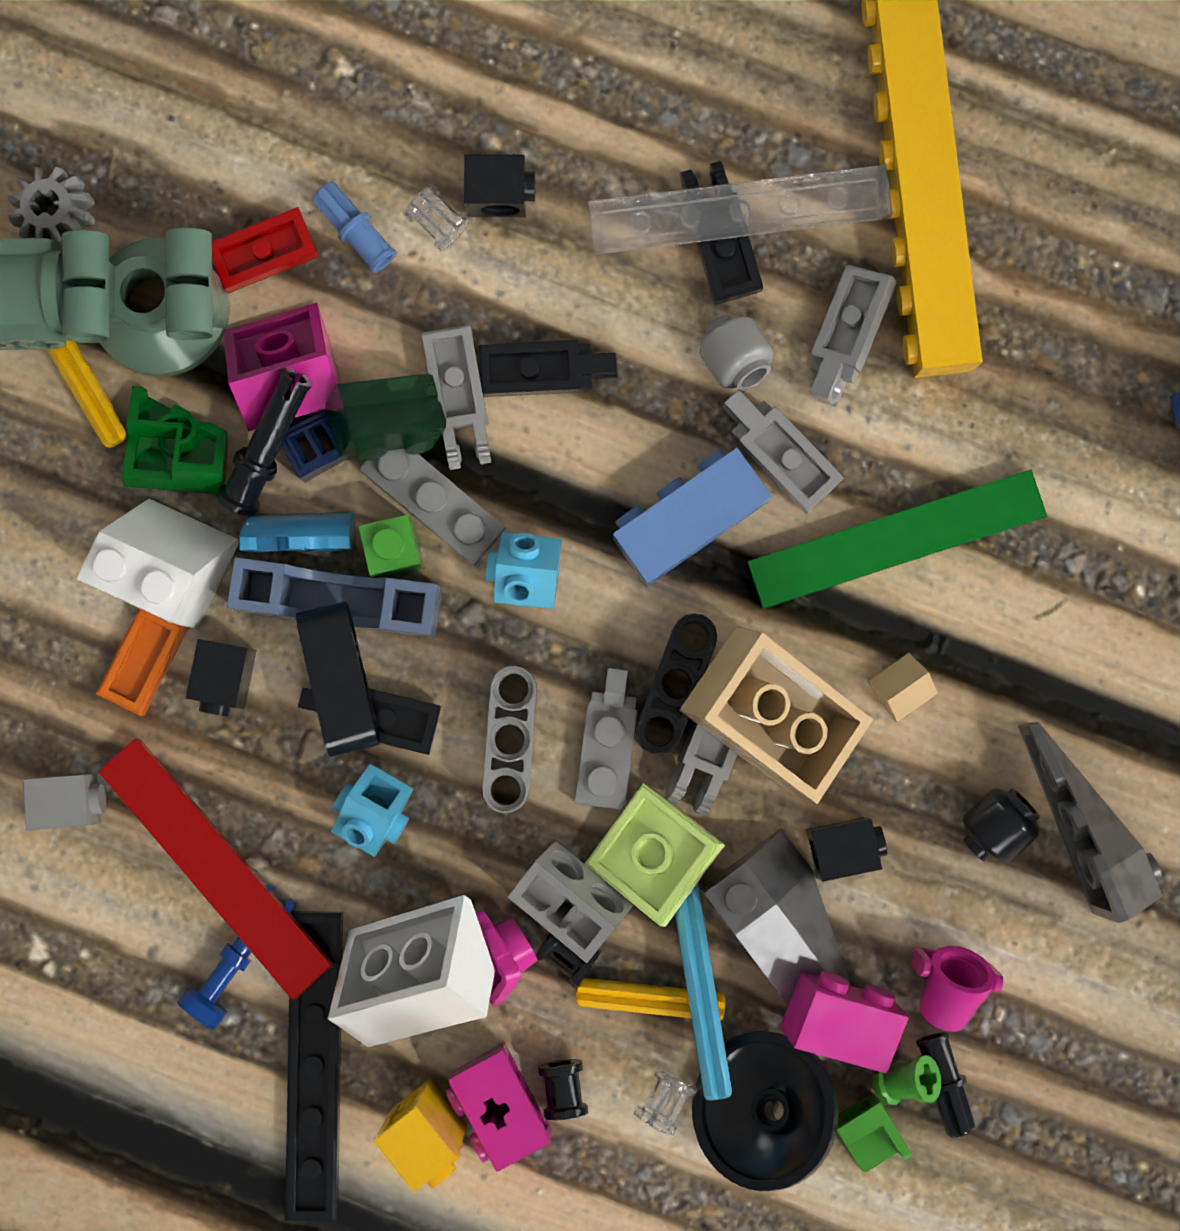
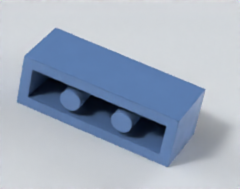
[612,448,772,587]

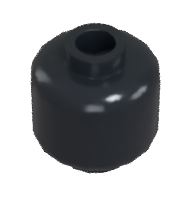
[963,788,1040,864]

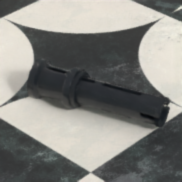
[216,368,312,516]

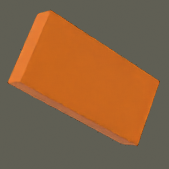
[96,608,189,716]

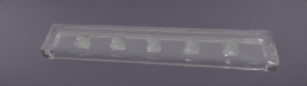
[588,165,893,255]

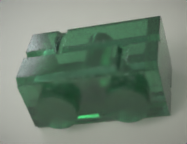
[325,373,447,461]

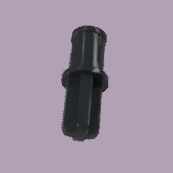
[916,1032,976,1138]

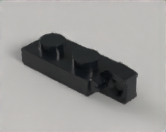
[479,340,618,397]
[298,688,442,755]

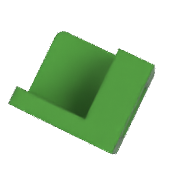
[837,1093,912,1172]

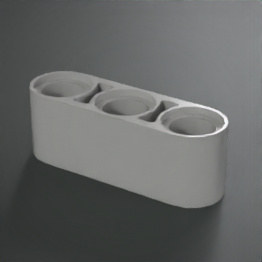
[482,666,538,814]

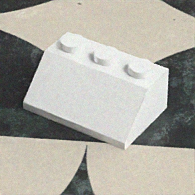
[328,895,495,1047]

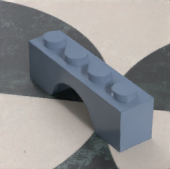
[227,557,442,638]

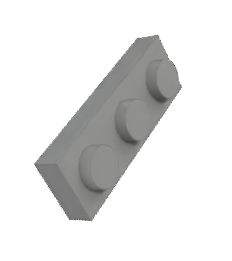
[359,432,506,566]

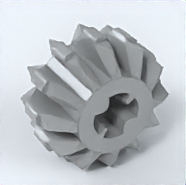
[7,167,95,242]

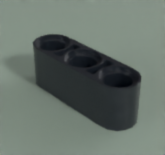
[296,601,380,757]
[635,613,718,754]

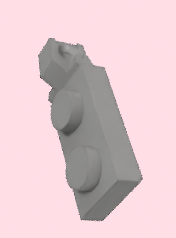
[810,265,897,407]
[722,389,844,514]
[575,668,638,810]

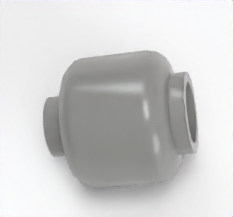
[700,315,774,391]

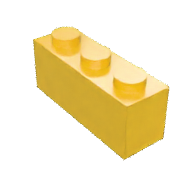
[373,1077,468,1193]

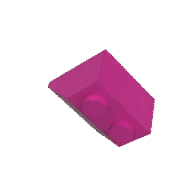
[223,303,345,431]

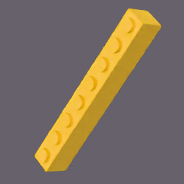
[862,0,983,378]

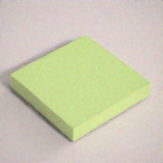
[585,783,725,927]

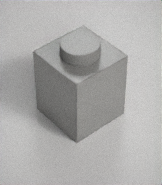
[23,774,106,831]

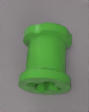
[872,1056,941,1105]

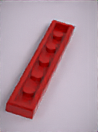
[98,738,334,1000]

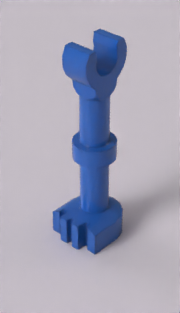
[177,884,296,1030]

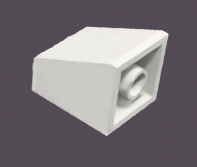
[77,499,240,630]

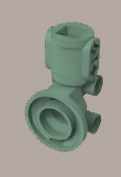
[0,227,230,377]

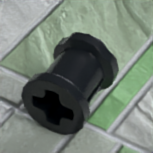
[535,933,601,987]
[538,1059,589,1120]

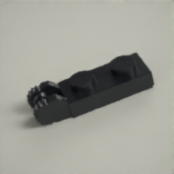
[680,161,763,305]

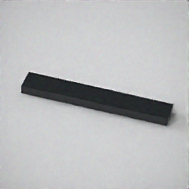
[285,911,343,1221]

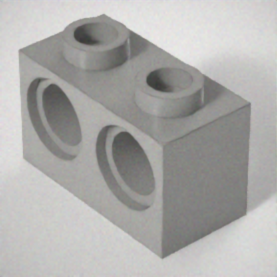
[508,841,634,963]

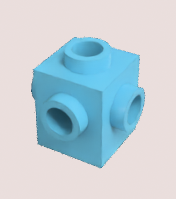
[486,532,562,609]
[331,764,413,857]

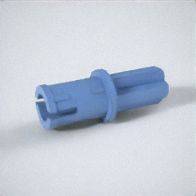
[313,182,397,273]

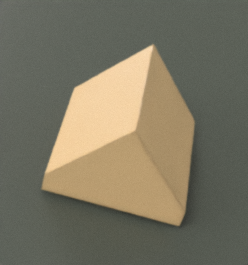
[868,653,938,722]

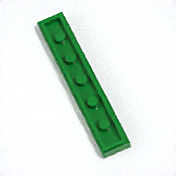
[746,469,1047,610]

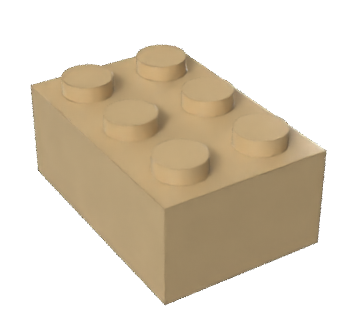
[680,626,873,804]

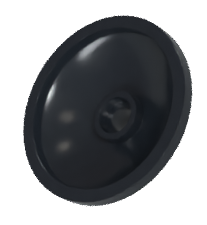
[692,1031,839,1191]

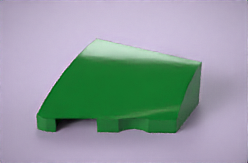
[122,386,228,494]

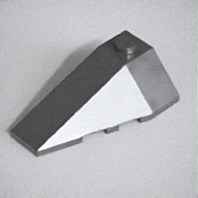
[1018,722,1162,923]
[701,829,851,1005]

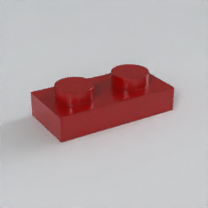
[212,207,319,294]

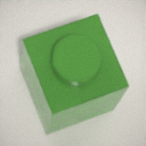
[358,514,425,578]

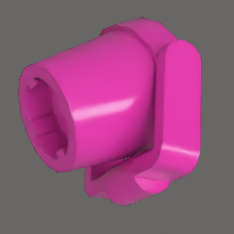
[475,910,537,1006]
[910,945,1004,1032]

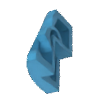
[239,511,356,553]

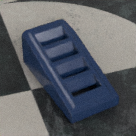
[282,390,390,483]

